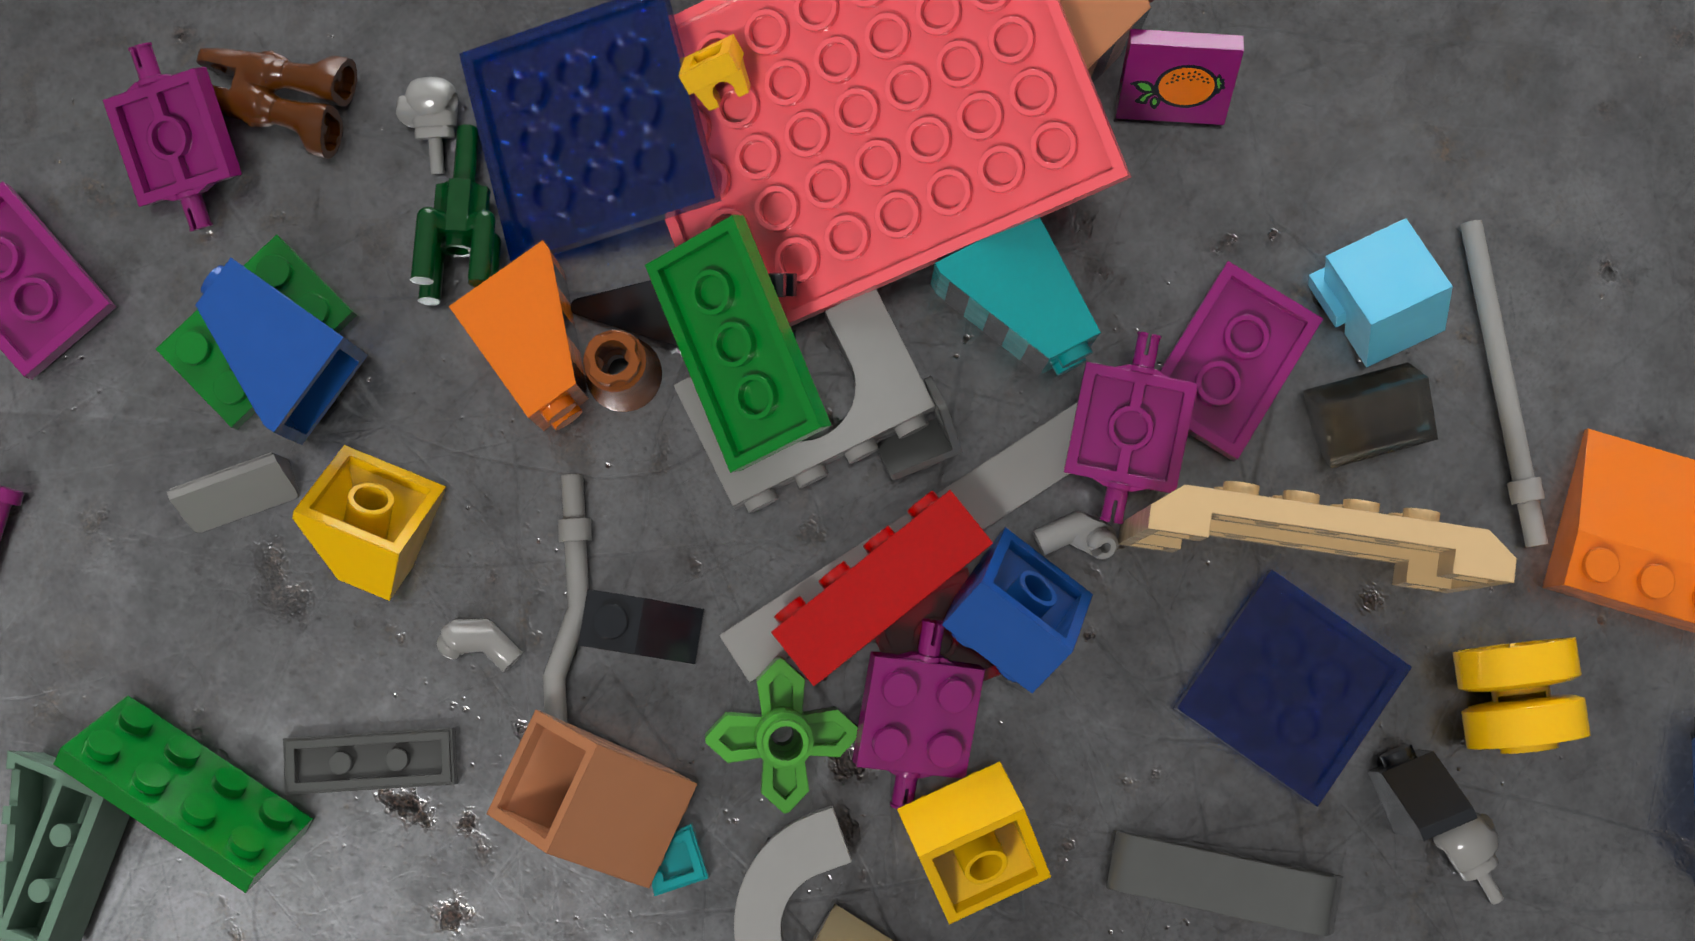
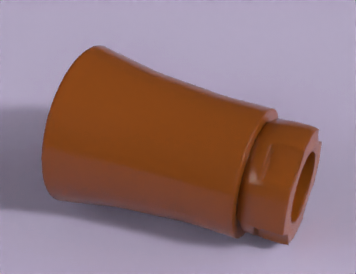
[583,330,662,412]

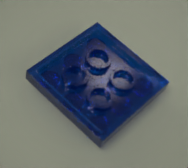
[1174,570,1412,807]

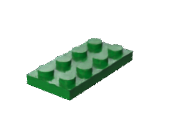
[645,215,832,473]
[53,695,313,893]

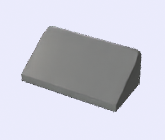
[167,452,299,533]

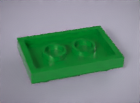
[156,234,357,430]

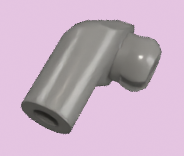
[1032,511,1119,559]
[437,619,524,673]

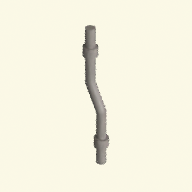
[543,474,592,723]

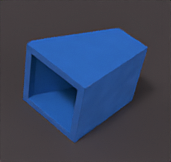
[195,258,368,445]

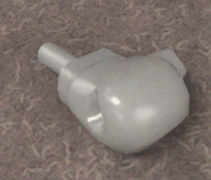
[396,77,458,175]
[1433,812,1504,905]

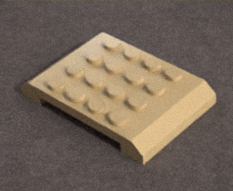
[1118,481,1517,593]

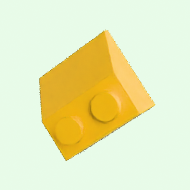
[897,761,1051,924]

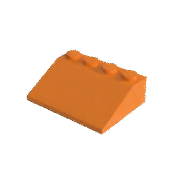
[1542,429,1695,633]

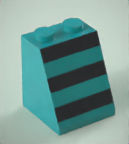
[931,217,1101,376]

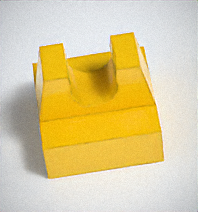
[678,34,751,111]

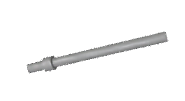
[1460,220,1549,548]

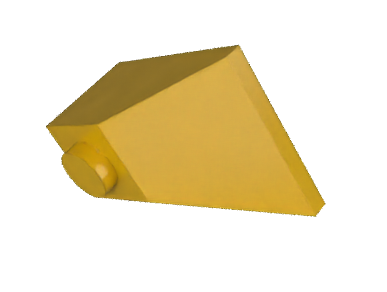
[292,445,446,601]

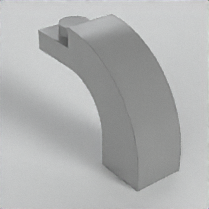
[734,805,852,941]

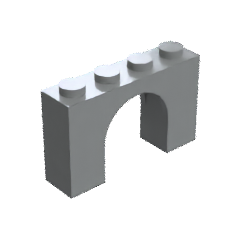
[673,289,935,513]

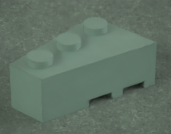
[0,750,130,941]

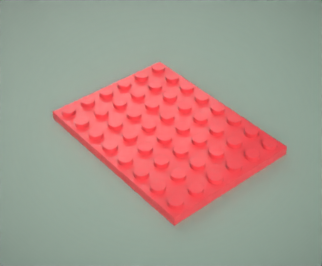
[600,0,1131,327]

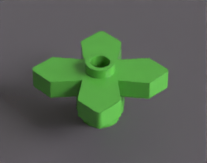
[705,656,858,814]

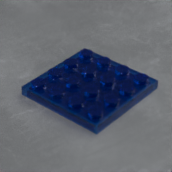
[459,0,722,262]

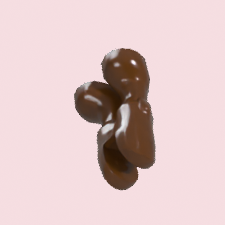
[196,48,357,159]

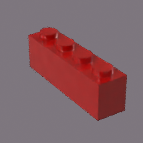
[771,490,993,687]

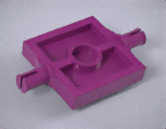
[103,42,242,232]
[1063,331,1198,524]
[852,618,985,809]

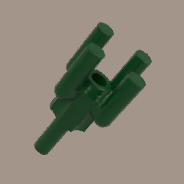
[410,124,501,305]

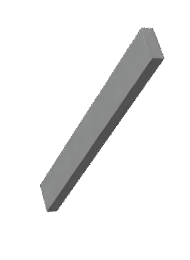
[719,403,1077,683]

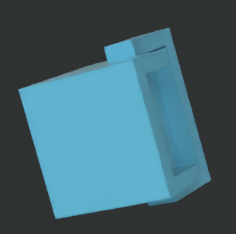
[1308,218,1453,368]

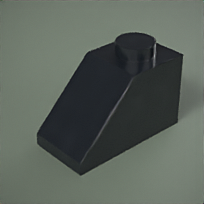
[578,589,705,664]
[1368,744,1478,841]

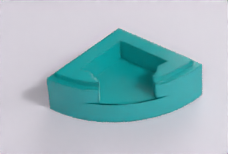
[652,823,709,896]

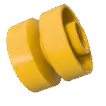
[1452,637,1591,754]

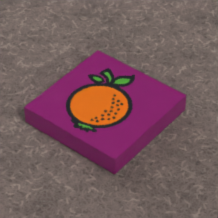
[1115,29,1244,125]

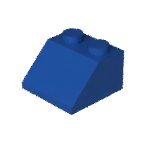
[942,527,1093,693]

